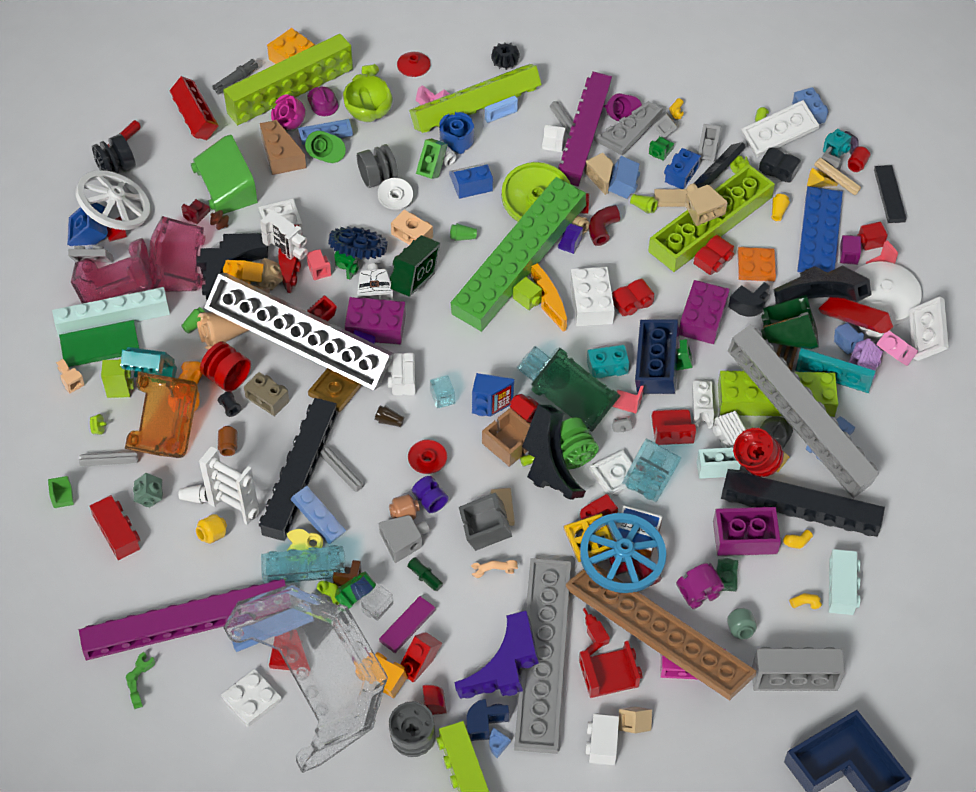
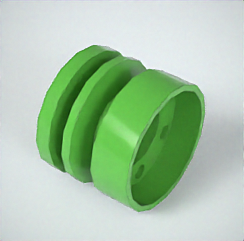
[561,417,599,470]

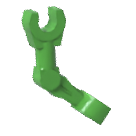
[126,652,155,709]

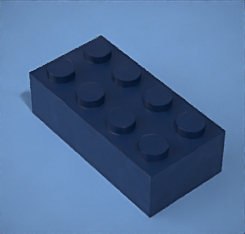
[635,319,679,394]

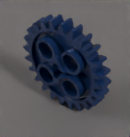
[328,226,388,260]

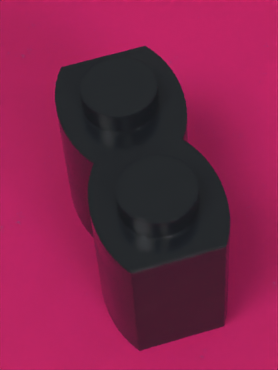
[759,148,801,183]

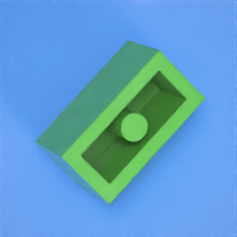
[416,139,448,179]

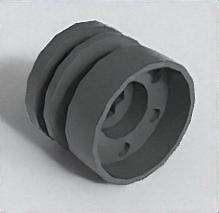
[356,144,398,188]
[389,701,436,757]

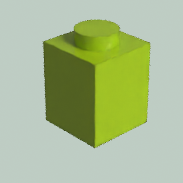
[513,277,542,310]

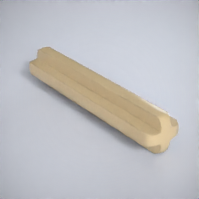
[814,158,861,195]

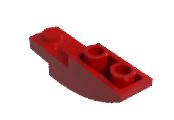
[278,224,301,293]

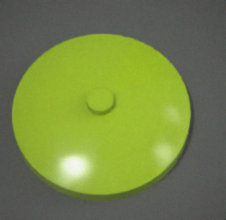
[501,162,570,221]

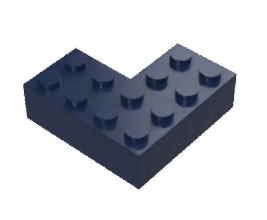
[784,710,911,792]

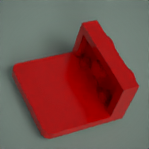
[651,409,696,445]

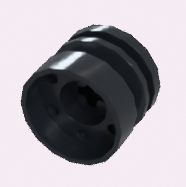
[92,134,136,174]

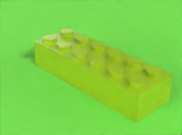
[718,371,838,417]

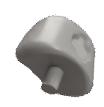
[612,416,633,432]

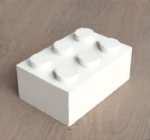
[570,267,615,326]

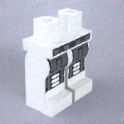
[260,210,308,260]

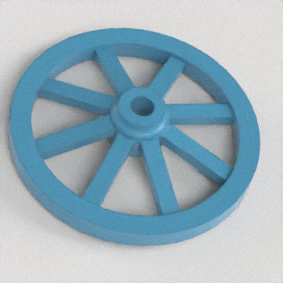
[580,513,666,593]

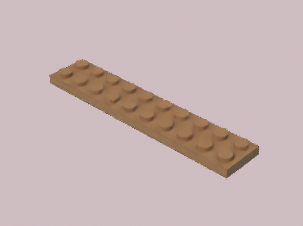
[566,564,756,701]

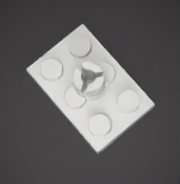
[909,297,949,361]

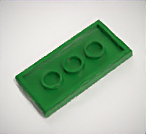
[59,320,139,367]

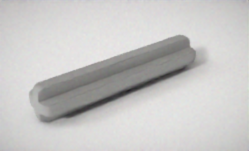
[550,101,575,137]
[321,447,363,492]
[79,452,138,466]

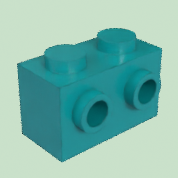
[587,345,629,379]

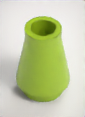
[630,194,658,214]

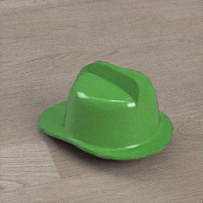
[305,131,346,163]

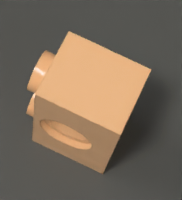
[391,210,433,245]

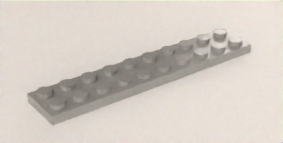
[514,558,571,754]

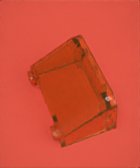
[125,372,198,458]

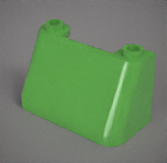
[191,134,258,214]

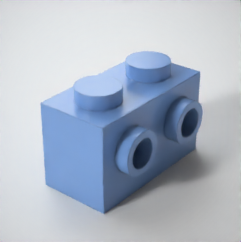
[792,87,828,124]
[608,156,640,199]

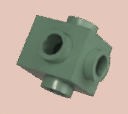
[133,473,163,508]

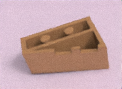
[260,120,306,175]

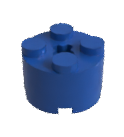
[439,112,474,154]

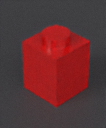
[857,222,888,251]

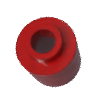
[848,146,871,172]

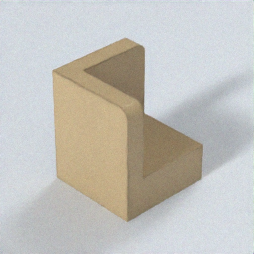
[618,707,652,733]

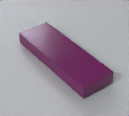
[379,596,436,653]

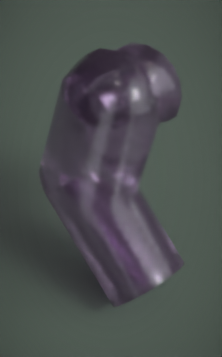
[845,131,859,154]

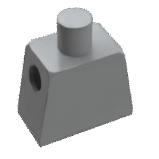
[379,515,430,563]

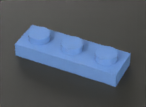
[298,119,353,145]
[291,486,346,544]

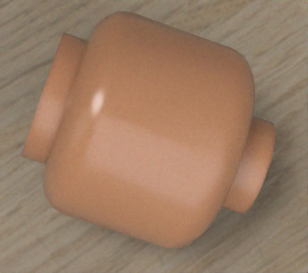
[389,494,420,520]

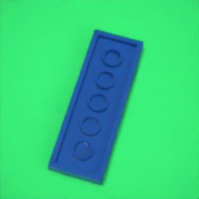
[797,186,843,272]

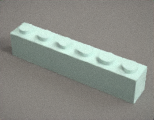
[52,287,170,337]

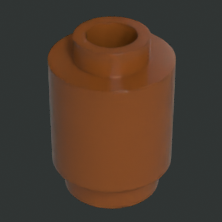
[218,426,238,456]

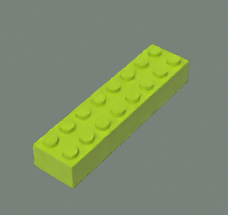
[223,33,353,126]
[648,164,775,272]

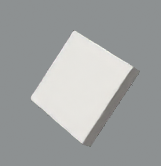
[589,450,644,498]

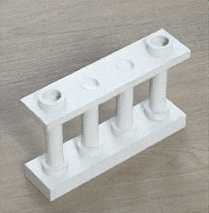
[199,446,259,525]

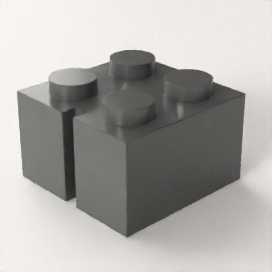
[459,493,512,551]

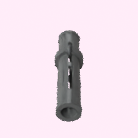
[212,59,258,95]

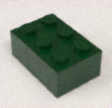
[390,235,440,297]

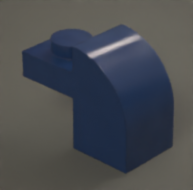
[467,699,509,741]

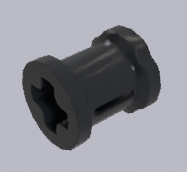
[217,391,242,417]

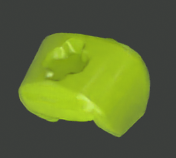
[361,64,379,76]
[90,414,107,435]

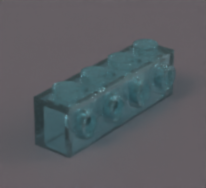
[261,545,346,584]

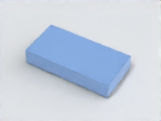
[485,96,518,123]

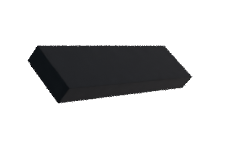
[694,142,746,188]
[874,165,907,223]

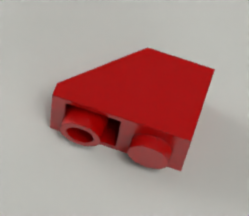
[400,632,442,682]

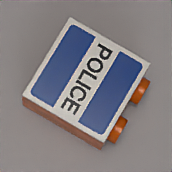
[613,506,662,559]

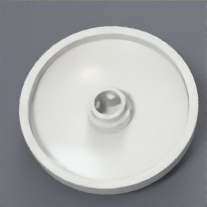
[848,261,922,325]

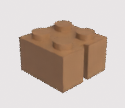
[482,408,530,467]

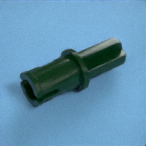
[407,557,443,591]

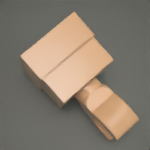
[56,359,84,394]

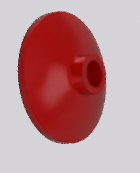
[397,52,430,77]
[408,440,447,474]

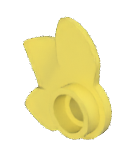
[285,529,323,567]

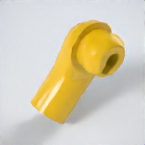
[669,98,684,120]
[783,530,813,549]
[789,593,822,609]

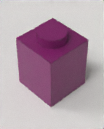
[840,235,861,265]

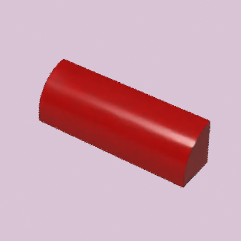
[818,297,893,333]

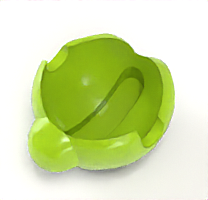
[343,74,393,122]

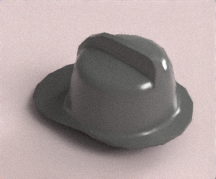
[760,416,793,449]

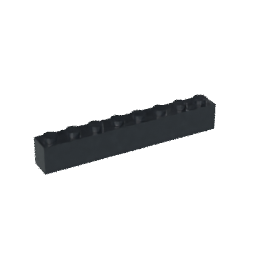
[259,398,338,541]
[721,469,885,537]

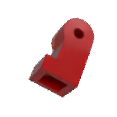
[580,494,618,520]

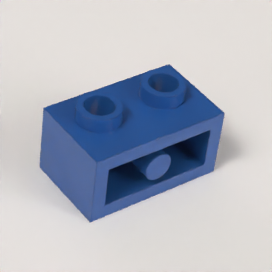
[664,148,701,189]

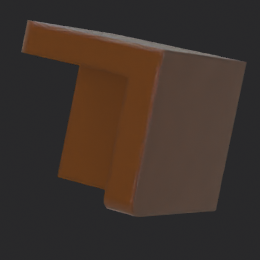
[333,560,362,586]

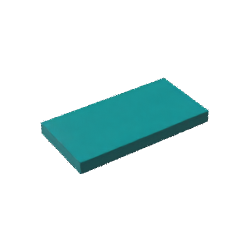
[795,348,875,393]

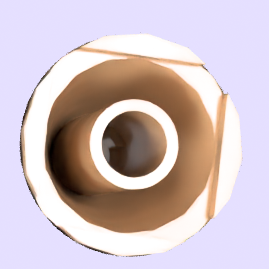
[197,312,249,350]

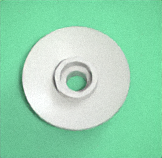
[378,178,413,210]

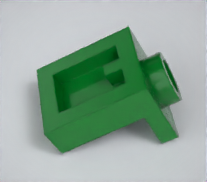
[649,136,675,161]
[334,251,359,280]
[677,339,693,371]

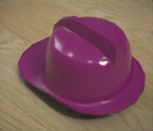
[307,87,338,117]
[604,93,642,121]

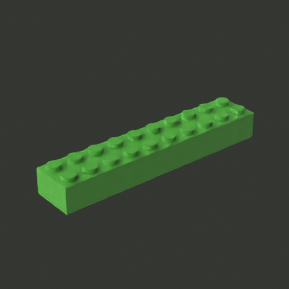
[450,177,586,332]

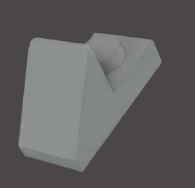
[698,124,721,162]

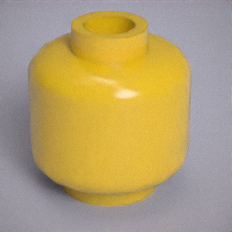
[196,514,227,544]

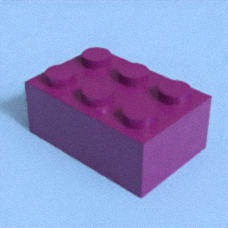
[679,280,730,344]
[344,297,406,345]
[713,507,781,556]

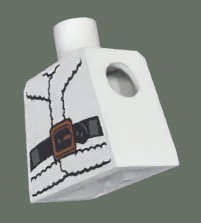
[357,263,393,301]

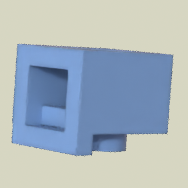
[834,323,864,355]

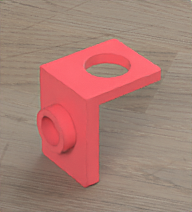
[866,240,898,264]
[612,386,644,414]

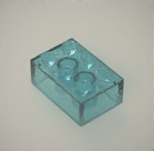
[622,438,682,502]

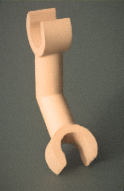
[471,560,518,578]

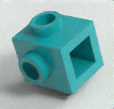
[823,128,852,158]

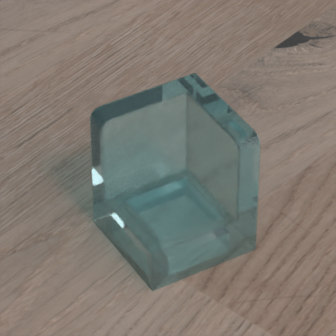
[430,375,455,409]

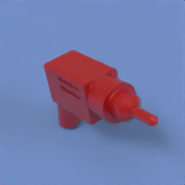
[583,608,610,656]

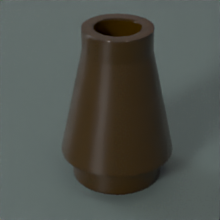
[374,405,405,428]

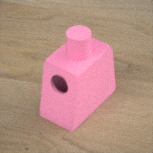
[876,330,918,366]

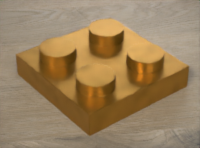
[308,368,361,413]

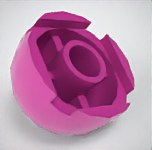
[271,94,305,130]

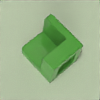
[48,476,74,508]

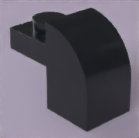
[728,282,770,317]

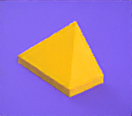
[807,168,838,187]

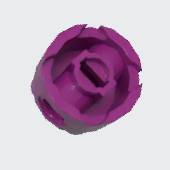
[676,563,724,609]

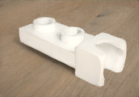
[692,381,714,429]

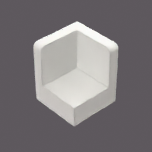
[542,125,565,152]

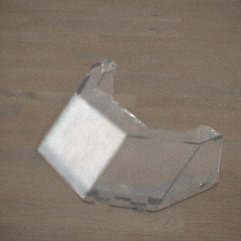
[224,584,388,773]

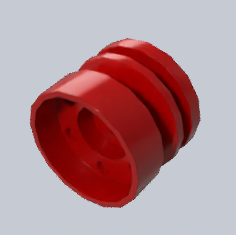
[200,341,251,392]
[733,428,784,477]

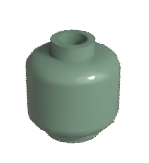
[727,608,757,639]

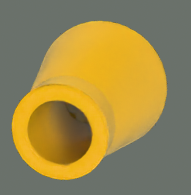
[771,194,790,221]

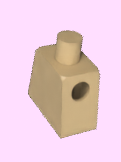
[685,183,727,226]

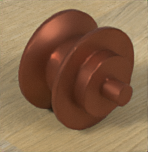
[210,210,229,230]

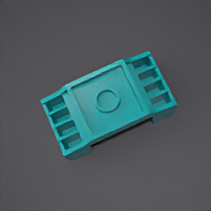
[120,347,177,382]

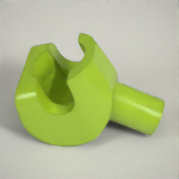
[730,155,750,174]

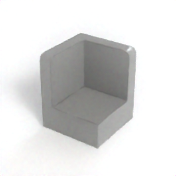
[653,111,677,138]
[818,146,842,171]

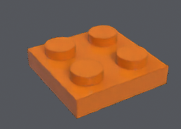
[737,247,776,282]

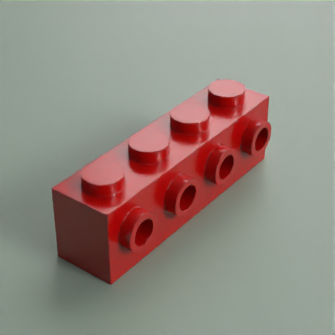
[169,76,219,141]

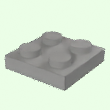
[68,246,113,263]

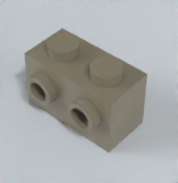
[244,372,289,417]

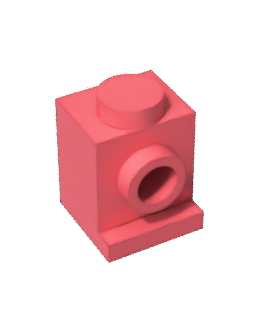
[307,249,331,280]

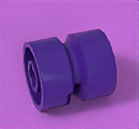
[412,476,449,513]

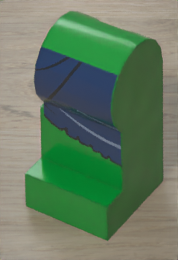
[335,571,376,611]

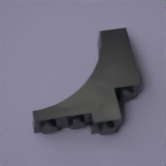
[197,233,268,301]
[773,265,872,304]
[522,405,586,500]

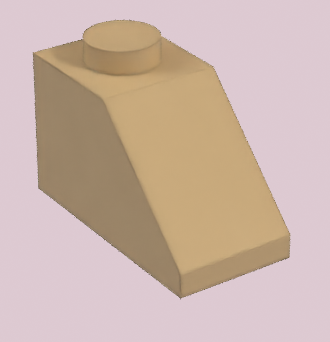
[585,153,613,195]

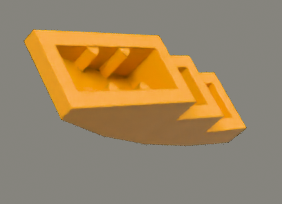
[531,263,567,332]

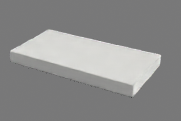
[741,100,819,157]

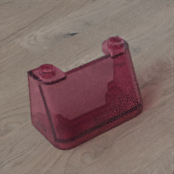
[146,216,206,292]
[71,238,153,304]

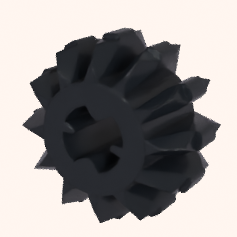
[491,42,520,69]

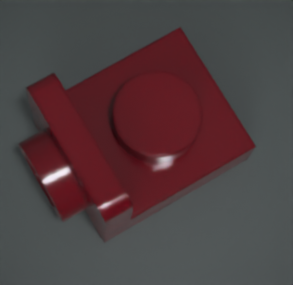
[181,199,211,224]

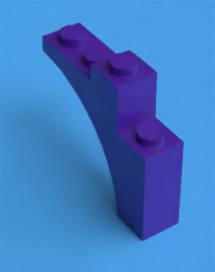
[454,610,539,699]

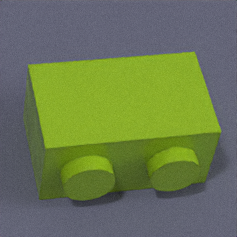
[101,359,134,398]

